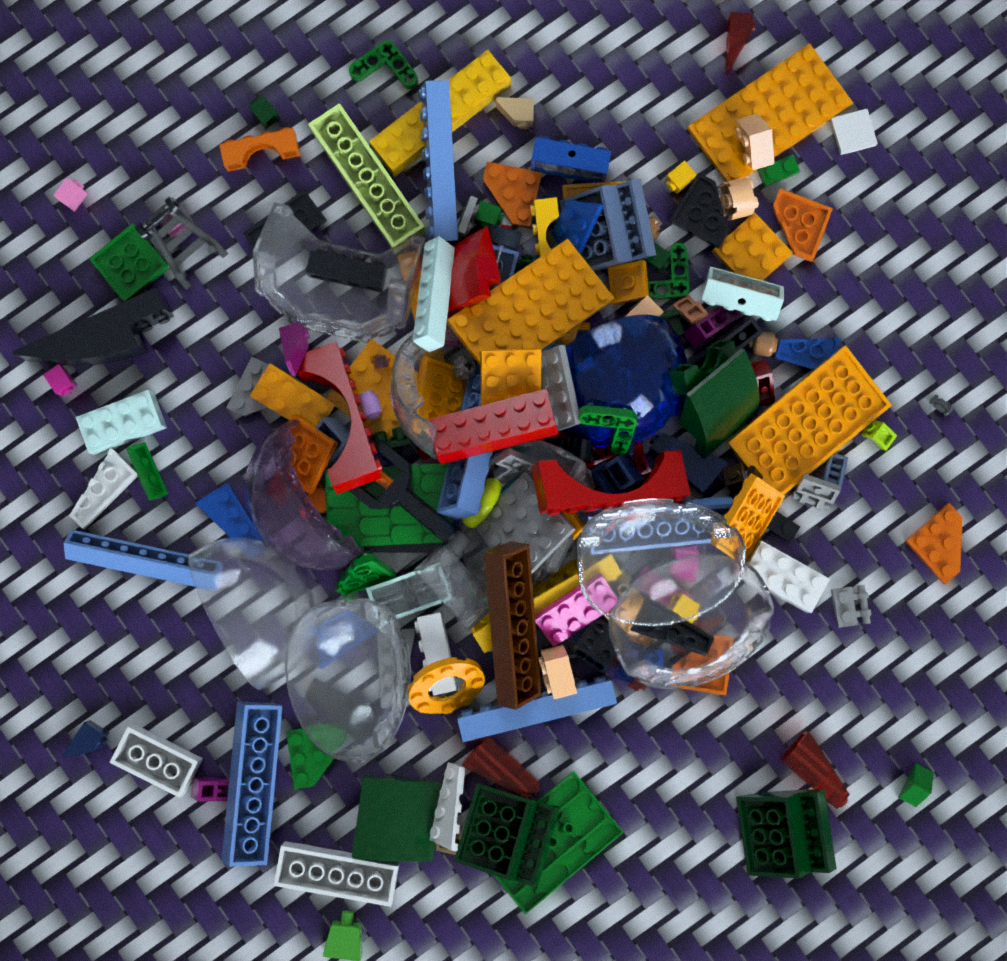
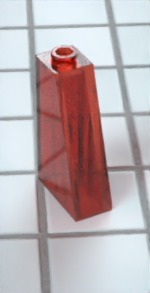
[779,730,850,809]
[462,735,541,798]

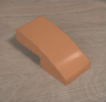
[673,294,708,325]

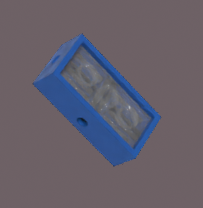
[531,136,611,183]

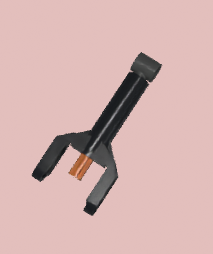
[348,439,472,556]

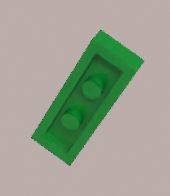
[126,442,168,501]

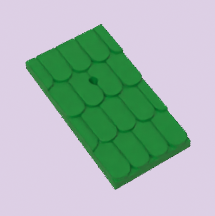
[324,463,453,548]
[493,771,624,914]

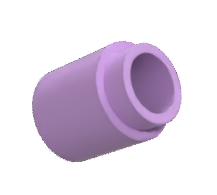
[359,390,383,420]

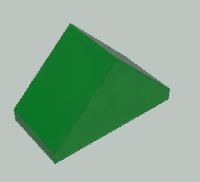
[898,763,934,807]

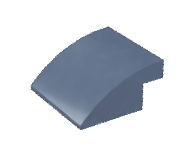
[559,179,656,271]

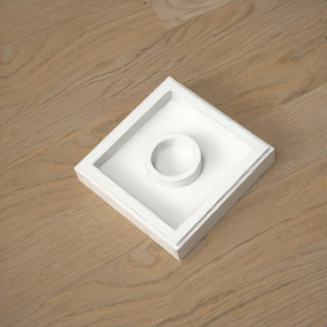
[830,109,878,155]

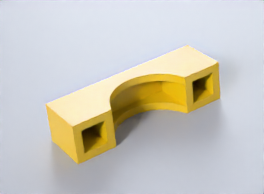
[530,197,559,258]

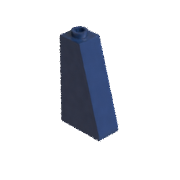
[648,433,728,493]

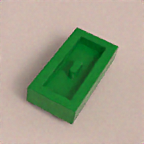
[757,154,801,187]

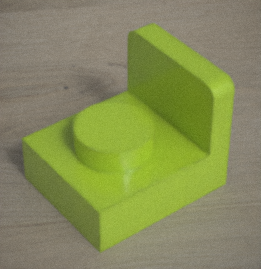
[861,420,897,451]

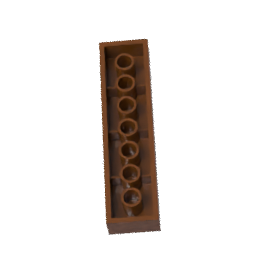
[484,541,541,710]

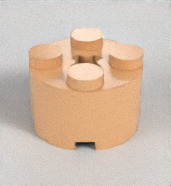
[718,178,758,221]

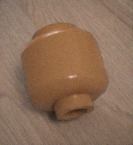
[749,331,778,357]

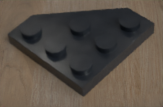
[670,173,729,249]

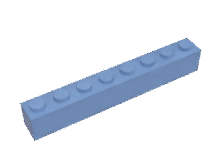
[64,530,222,591]

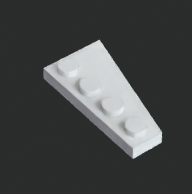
[69,447,138,529]

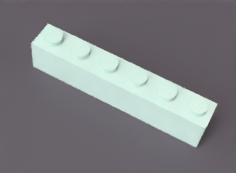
[413,236,455,352]

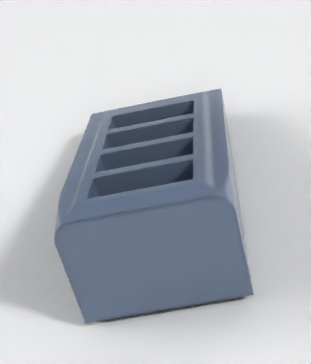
[821,453,848,492]

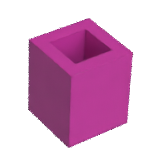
[43,364,78,396]

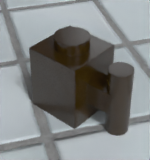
[723,463,763,493]

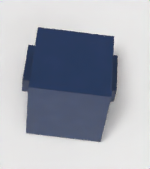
[590,453,644,494]

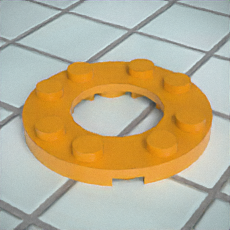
[407,657,485,714]

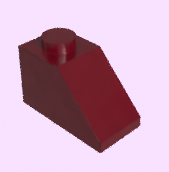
[751,359,775,407]

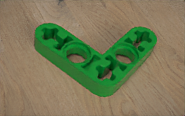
[349,40,418,90]
[648,243,690,300]
[579,405,637,455]

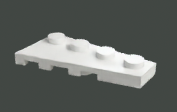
[429,762,465,851]

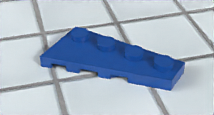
[195,483,269,558]

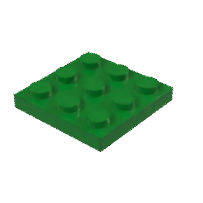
[89,223,170,302]

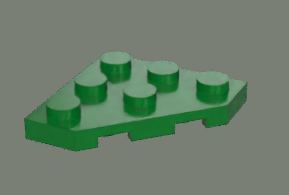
[335,553,397,596]
[286,723,347,789]

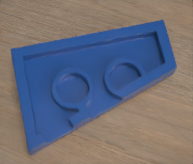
[774,338,841,370]

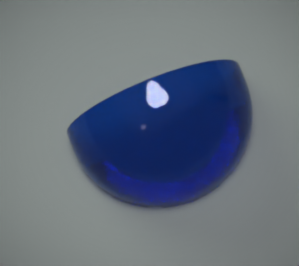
[560,315,688,447]

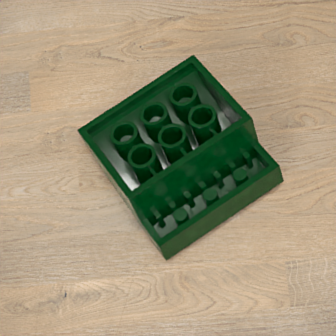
[680,348,760,458]
[352,774,443,862]
[454,783,560,887]
[736,789,837,879]

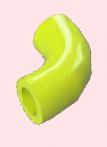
[462,478,502,528]

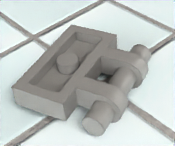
[792,474,841,510]
[831,585,872,628]

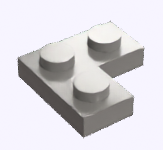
[493,448,536,483]

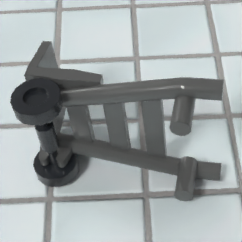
[135,196,228,290]

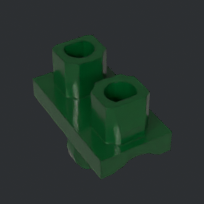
[374,427,410,453]

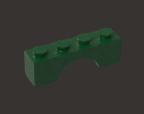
[669,340,736,396]

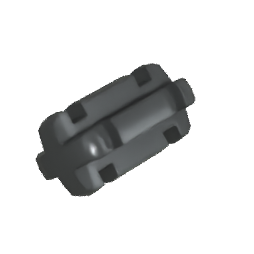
[929,395,953,416]

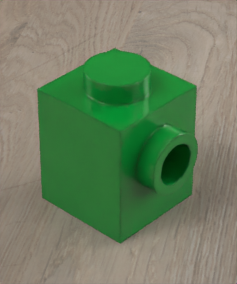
[474,200,504,229]

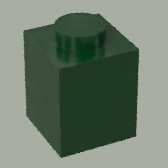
[249,95,280,130]
[641,242,671,273]

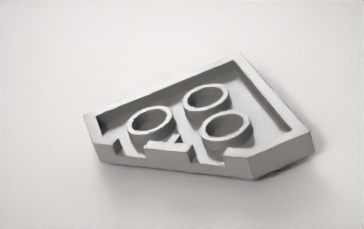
[226,357,304,416]

